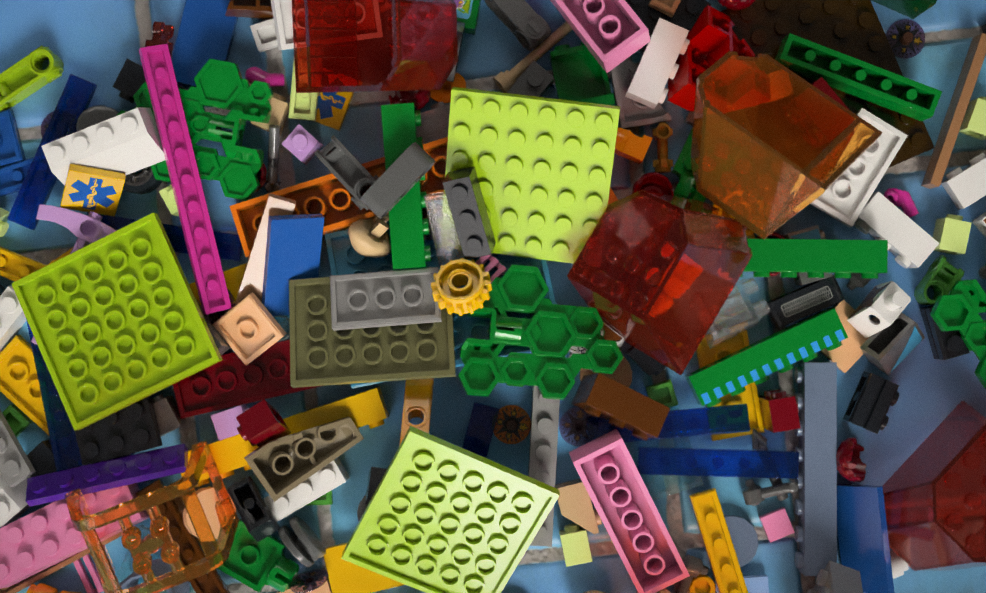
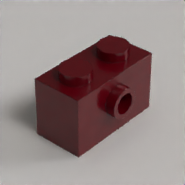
[758,389,801,433]
[236,400,291,447]

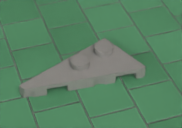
[610,59,671,129]

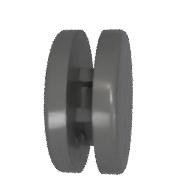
[278,516,326,568]

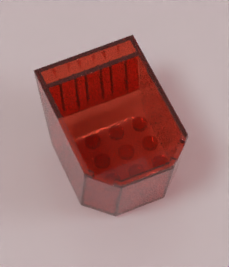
[292,0,458,93]
[567,190,752,375]
[883,401,986,571]

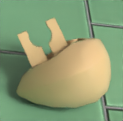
[348,214,392,258]

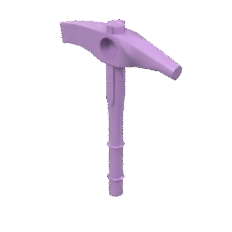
[31,204,117,344]

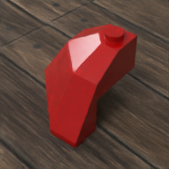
[668,5,772,113]

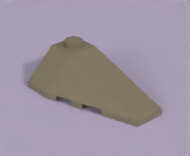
[244,416,364,502]

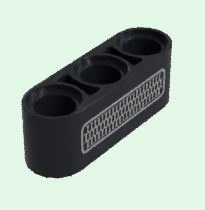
[764,275,844,329]

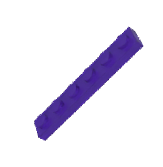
[26,443,188,507]

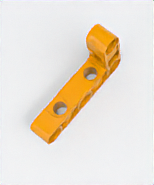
[399,378,434,446]

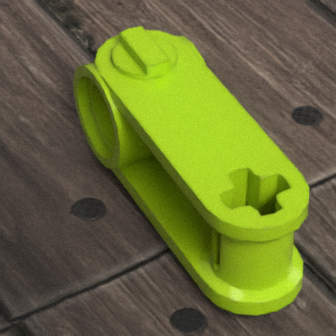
[0,45,64,111]

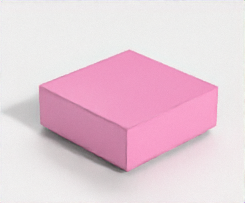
[759,507,795,543]

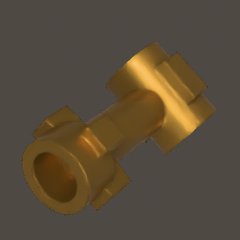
[652,122,673,173]

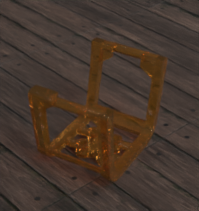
[64,441,239,593]

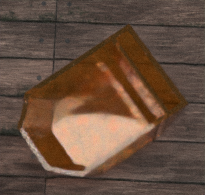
[691,51,882,239]

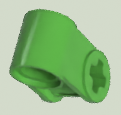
[914,255,965,305]

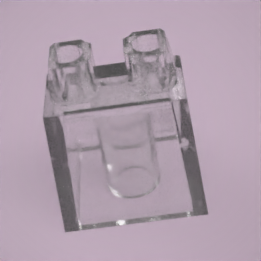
[687,277,770,349]

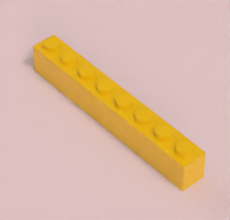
[181,386,389,488]

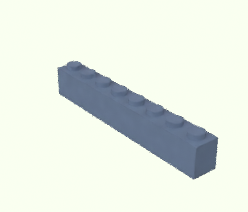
[794,361,837,576]

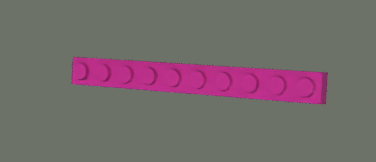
[139,44,232,315]

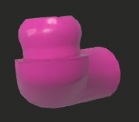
[245,67,284,87]
[884,188,919,218]

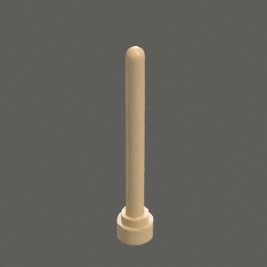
[493,22,573,93]

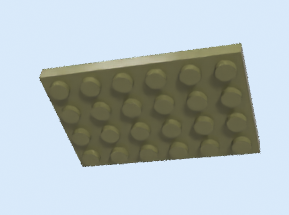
[289,269,456,388]

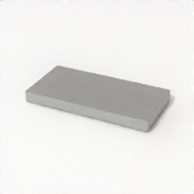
[330,267,442,331]

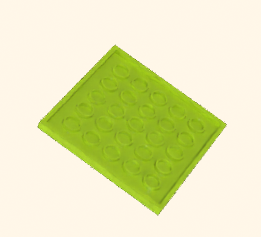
[440,87,621,267]
[11,212,223,431]
[341,426,560,593]

